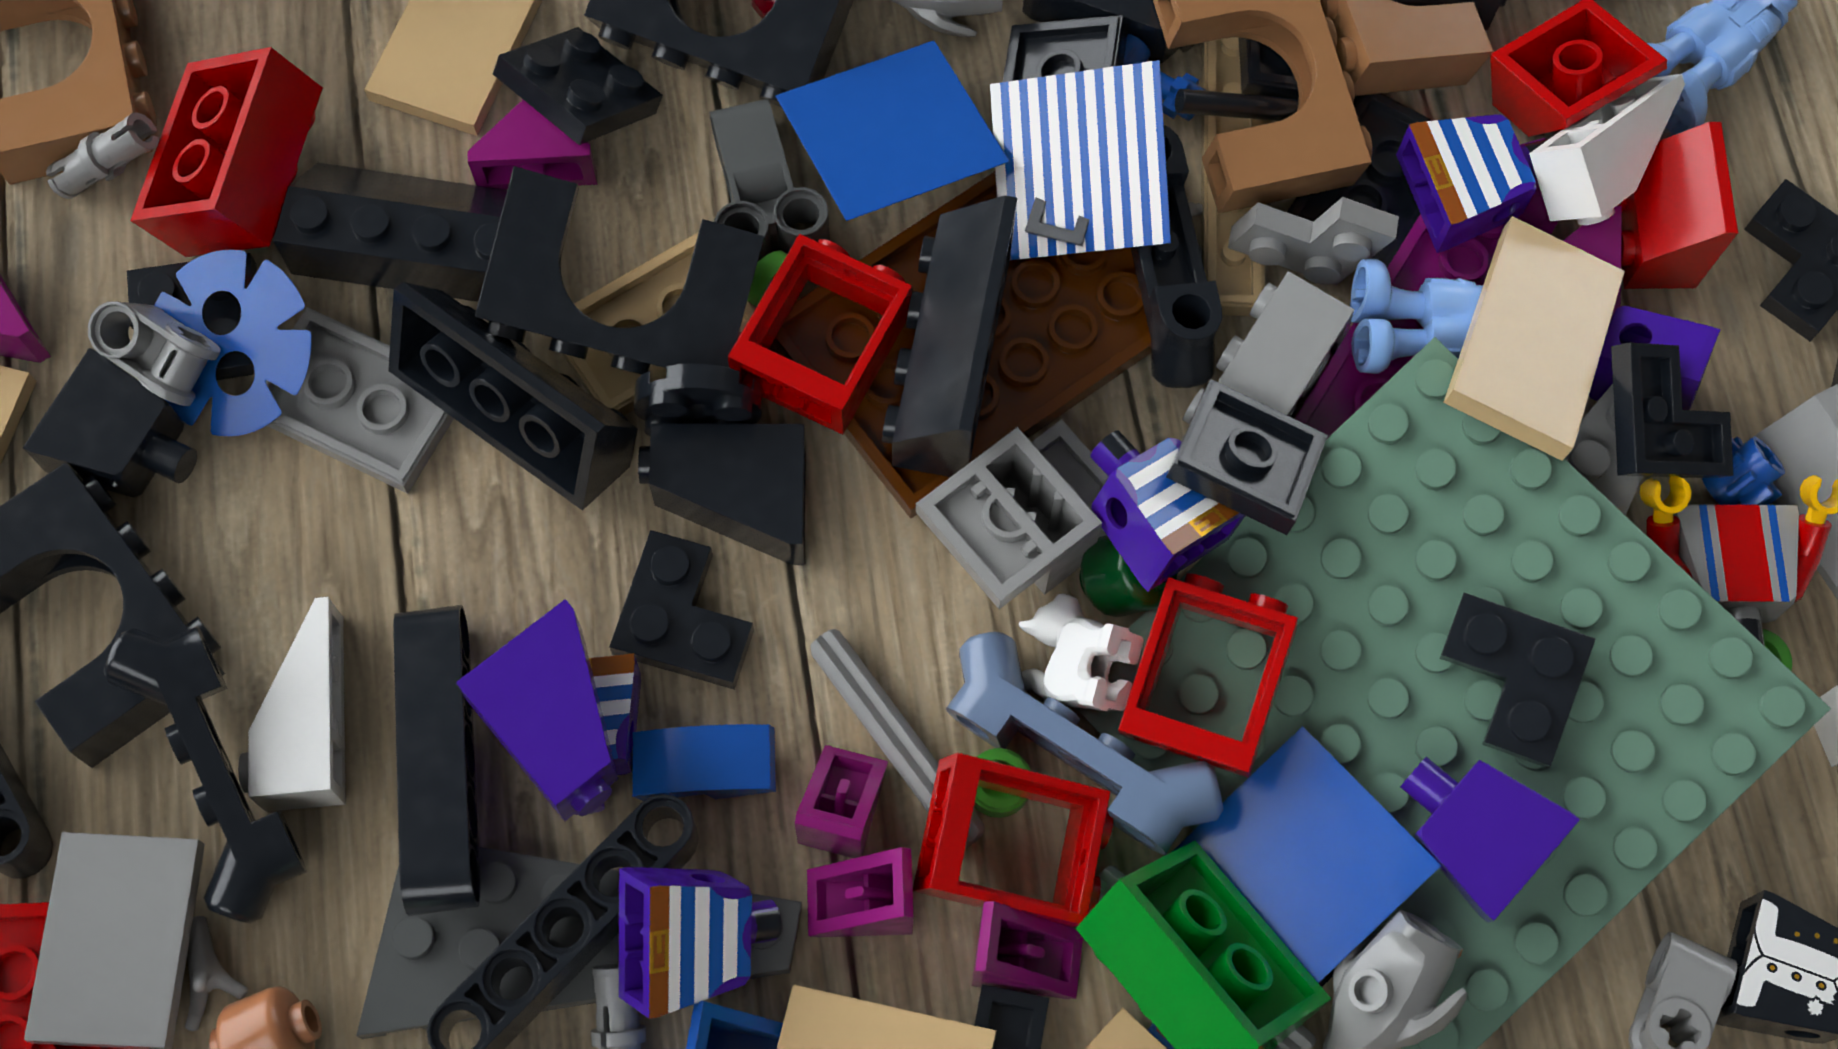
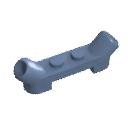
[946,632,1224,855]

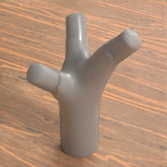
[185,916,248,1031]

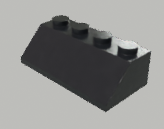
[273,162,508,302]
[882,196,1018,477]
[388,282,638,511]

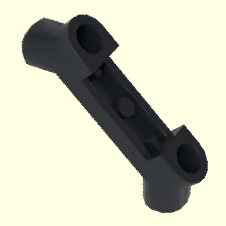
[1130,125,1222,388]
[103,626,307,923]

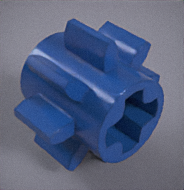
[1702,437,1785,505]

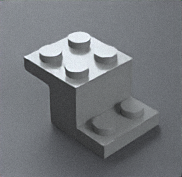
[916,419,1108,609]

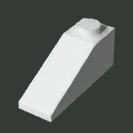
[1529,74,1685,225]
[238,597,345,812]

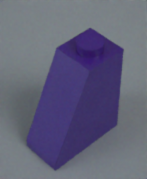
[456,599,618,822]

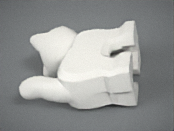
[1019,594,1144,712]

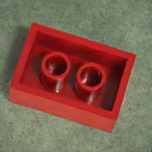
[130,47,323,257]

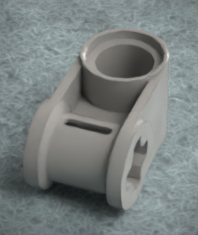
[88,301,221,406]
[1628,932,1737,1049]

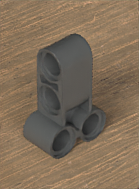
[709,99,830,263]

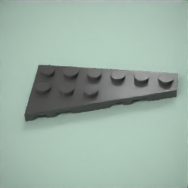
[356,847,802,1039]

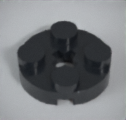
[634,364,763,437]

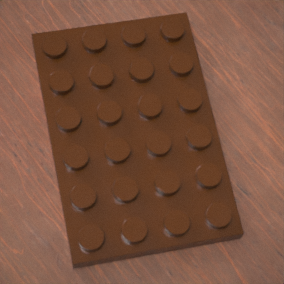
[772,171,1151,519]

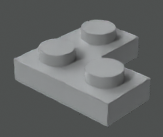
[1228,197,1399,285]

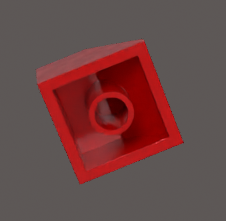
[1490,0,1667,137]
[1617,122,1738,289]

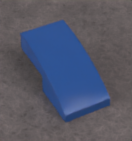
[633,724,776,801]

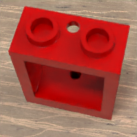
[728,233,912,435]
[1118,573,1298,778]
[913,752,1113,927]

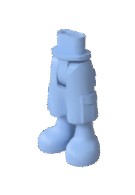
[1647,0,1798,137]
[1350,259,1483,374]

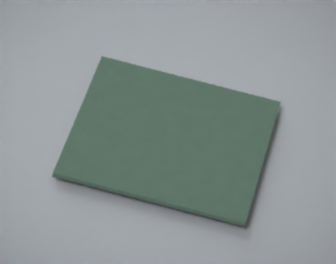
[1076,337,1831,1049]

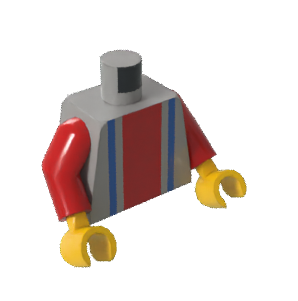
[1639,475,1838,646]

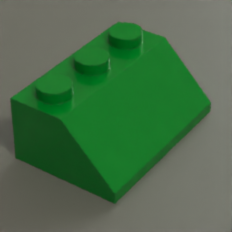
[1076,840,1331,1049]

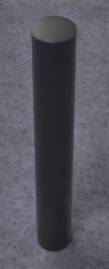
[1175,89,1299,121]

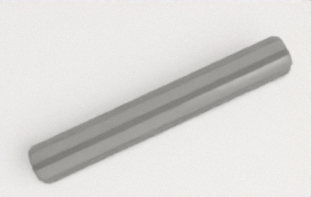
[810,629,985,848]

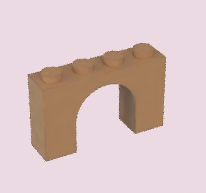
[0,0,157,185]
[1153,0,1372,214]
[1320,0,1494,96]

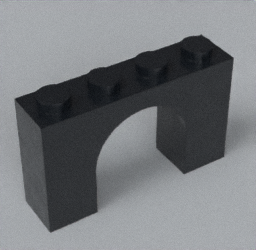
[584,0,854,107]
[475,166,764,375]
[0,462,225,768]

